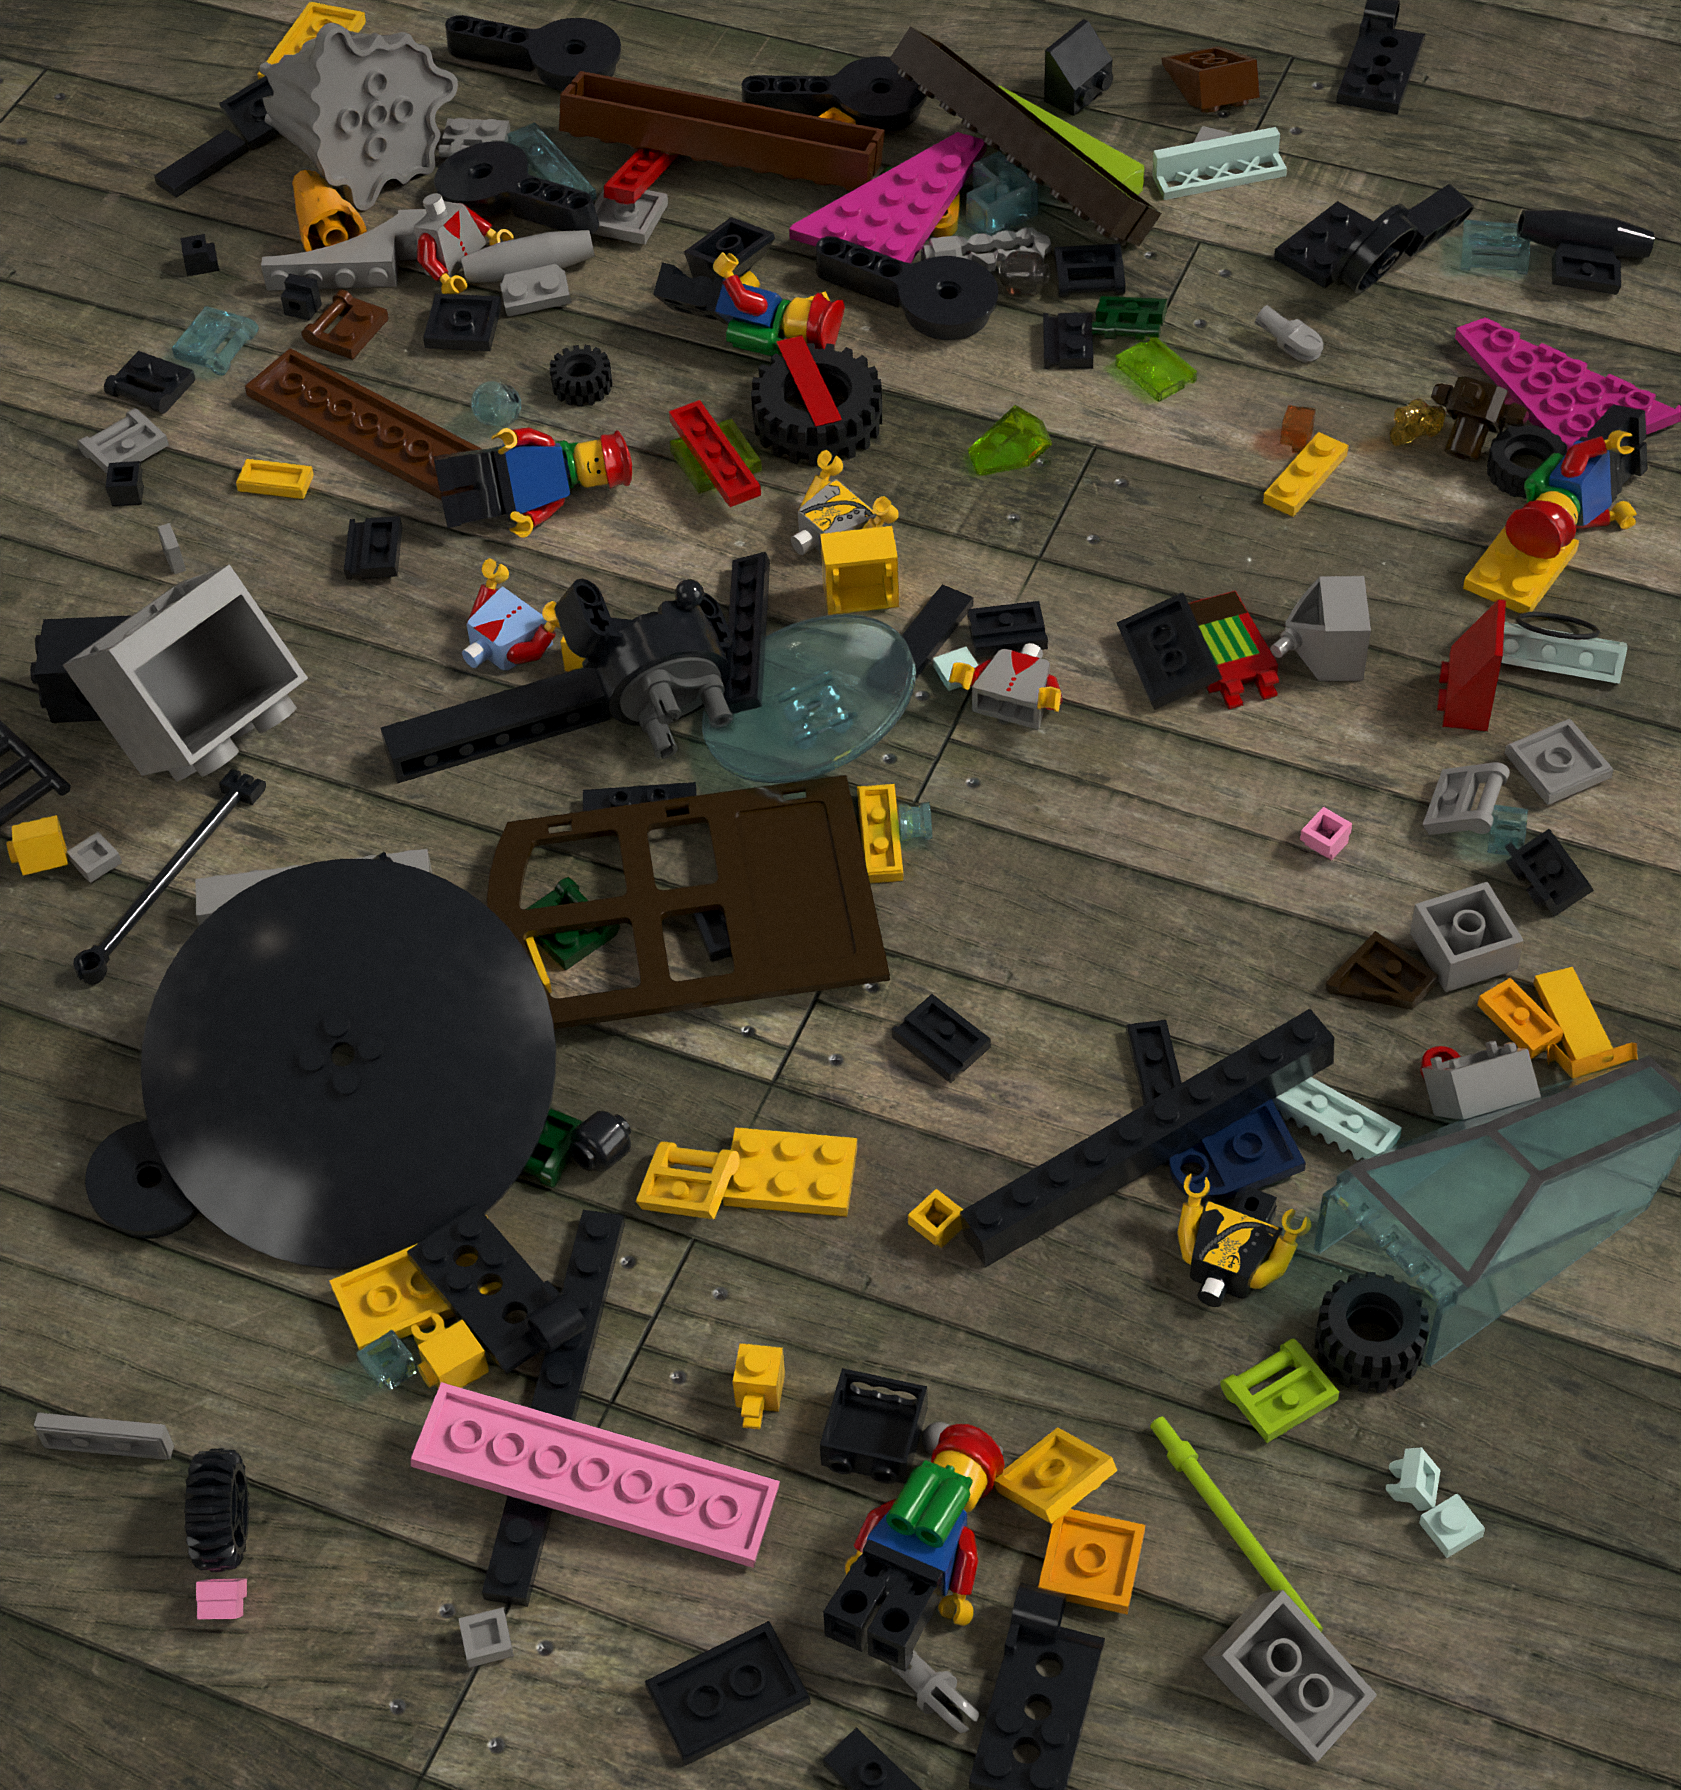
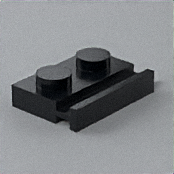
[1043,312,1094,369]
[344,516,403,580]
[967,601,1048,658]
[892,994,991,1083]

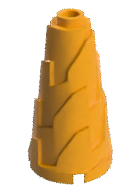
[292,169,367,252]

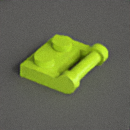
[1220,1338,1339,1443]

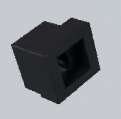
[180,234,220,276]
[280,274,322,321]
[105,461,144,506]
[1229,1186,1277,1224]

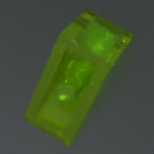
[968,405,1052,476]

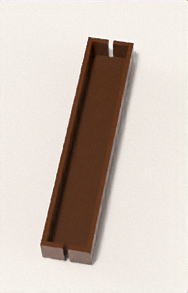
[559,71,885,191]

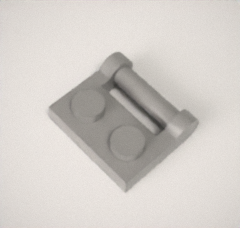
[77,408,169,473]
[1423,762,1510,835]

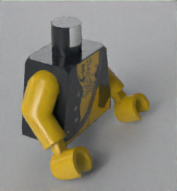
[1177,1174,1311,1307]

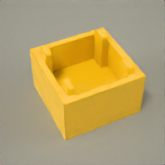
[820,526,899,615]

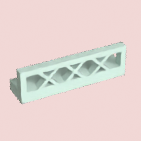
[1152,127,1287,200]
[1479,617,1627,684]

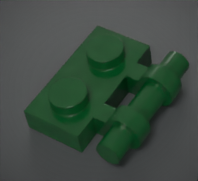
[1092,296,1167,341]

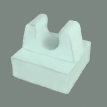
[1386,1447,1440,1511]

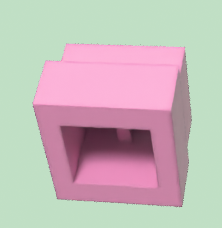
[1300,807,1352,861]
[196,1578,247,1619]

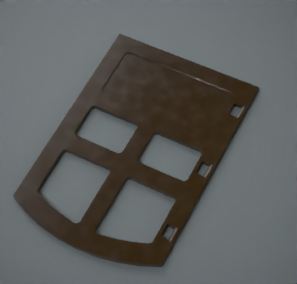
[487,775,890,1029]

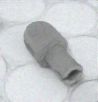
[1254,305,1323,363]
[891,1649,979,1733]

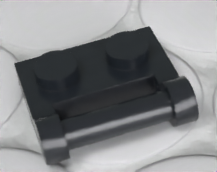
[1054,244,1126,298]
[104,351,196,414]

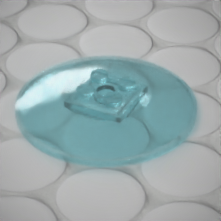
[702,614,916,783]

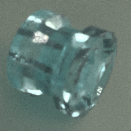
[899,802,932,842]

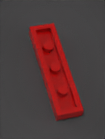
[604,148,680,204]
[669,400,761,507]

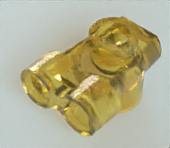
[1390,399,1446,446]

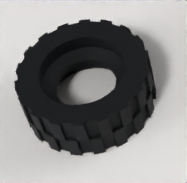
[1487,425,1567,499]

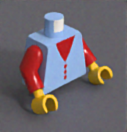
[462,558,561,670]

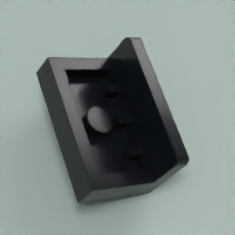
[1505,829,1594,917]

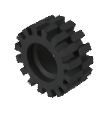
[549,345,613,406]

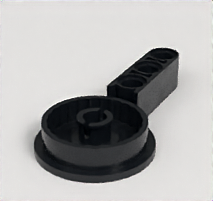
[445,15,621,91]
[741,56,927,132]
[434,142,600,234]
[1331,184,1474,294]
[816,236,998,340]
[85,1120,200,1239]

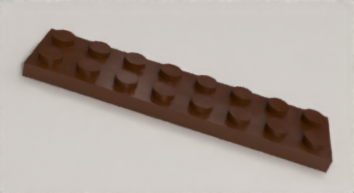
[245,348,482,501]

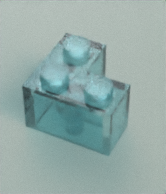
[966,151,1038,236]

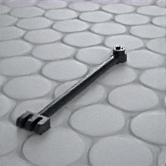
[73,768,266,985]

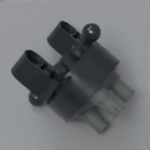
[554,578,733,759]

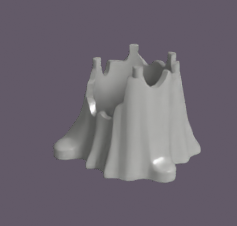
[259,23,458,210]

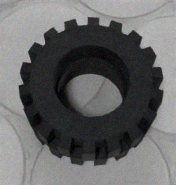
[1315,1272,1430,1393]

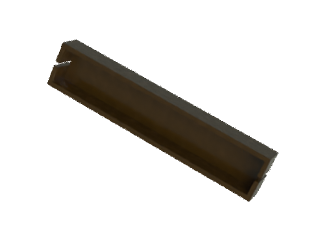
[889,26,1162,246]

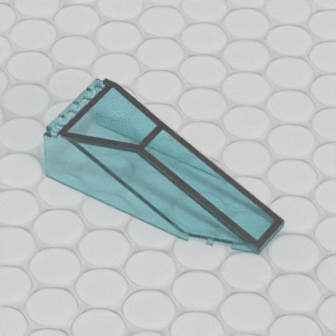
[1314,1056,1681,1367]

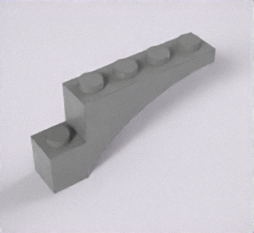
[261,209,427,291]

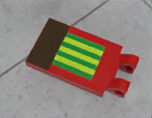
[1188,590,1279,709]

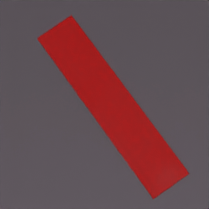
[776,335,842,427]

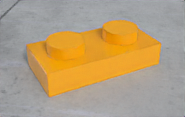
[1477,978,1564,1059]

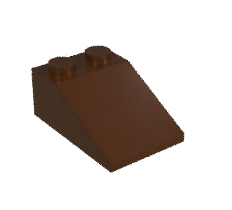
[1161,46,1260,113]

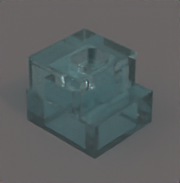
[1487,805,1528,856]
[356,1330,417,1390]

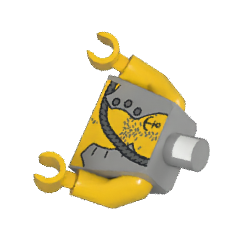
[791,450,899,555]

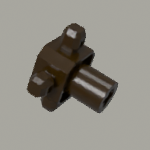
[1431,376,1529,462]

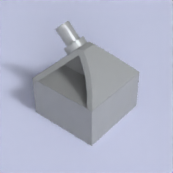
[1270,576,1371,681]

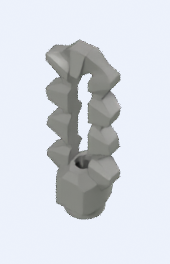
[921,227,1051,272]

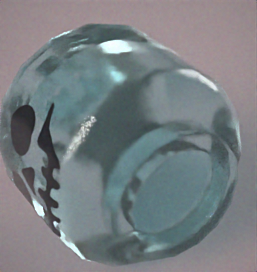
[471,381,521,427]

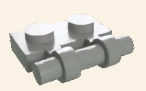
[439,118,511,158]

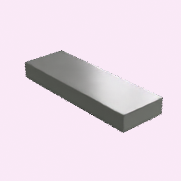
[34,1413,174,1460]

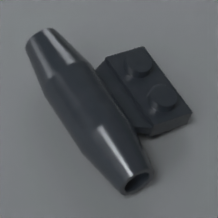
[1517,210,1654,295]

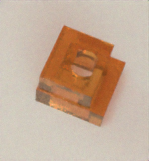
[1280,405,1316,454]

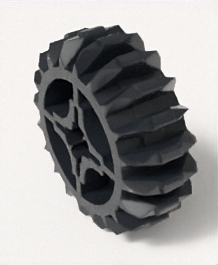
[184,1448,250,1572]

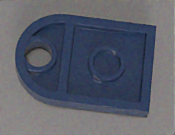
[1169,1099,1306,1203]

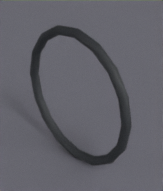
[1515,612,1600,640]

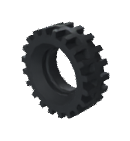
[751,343,883,466]

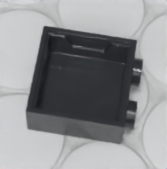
[820,1368,928,1484]

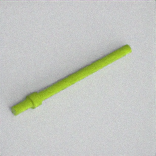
[1150,1416,1323,1632]

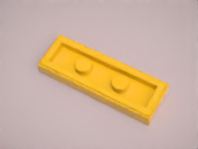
[857,784,903,883]
[1533,967,1619,1079]

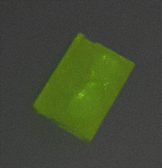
[1115,337,1197,402]

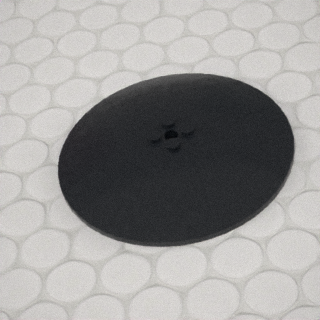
[141,859,557,1269]

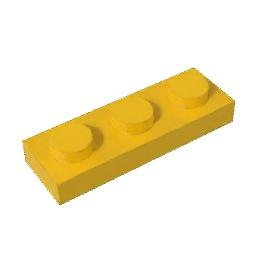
[1263,432,1349,517]

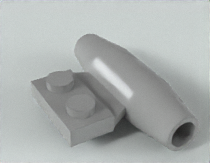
[461,230,595,317]

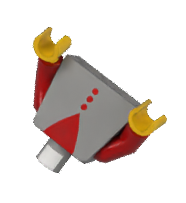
[414,193,514,294]
[948,643,1063,730]

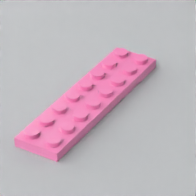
[411,1382,780,1568]

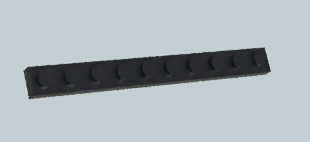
[482,1210,625,1607]

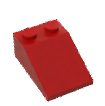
[1437,599,1506,732]

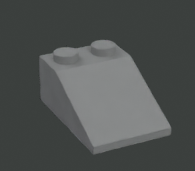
[1202,1590,1377,1762]

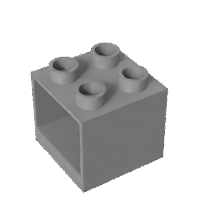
[63,564,308,782]

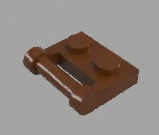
[301,289,389,360]

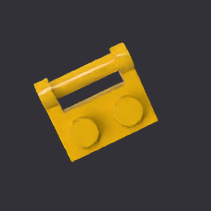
[636,1141,739,1220]

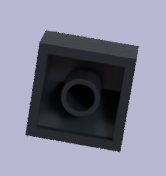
[1044,19,1113,116]
[684,217,775,282]

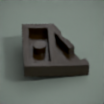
[1326,931,1438,1010]

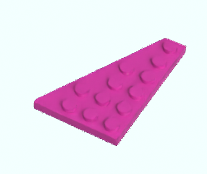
[789,132,987,263]
[1455,317,1681,451]

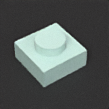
[1419,1494,1485,1558]

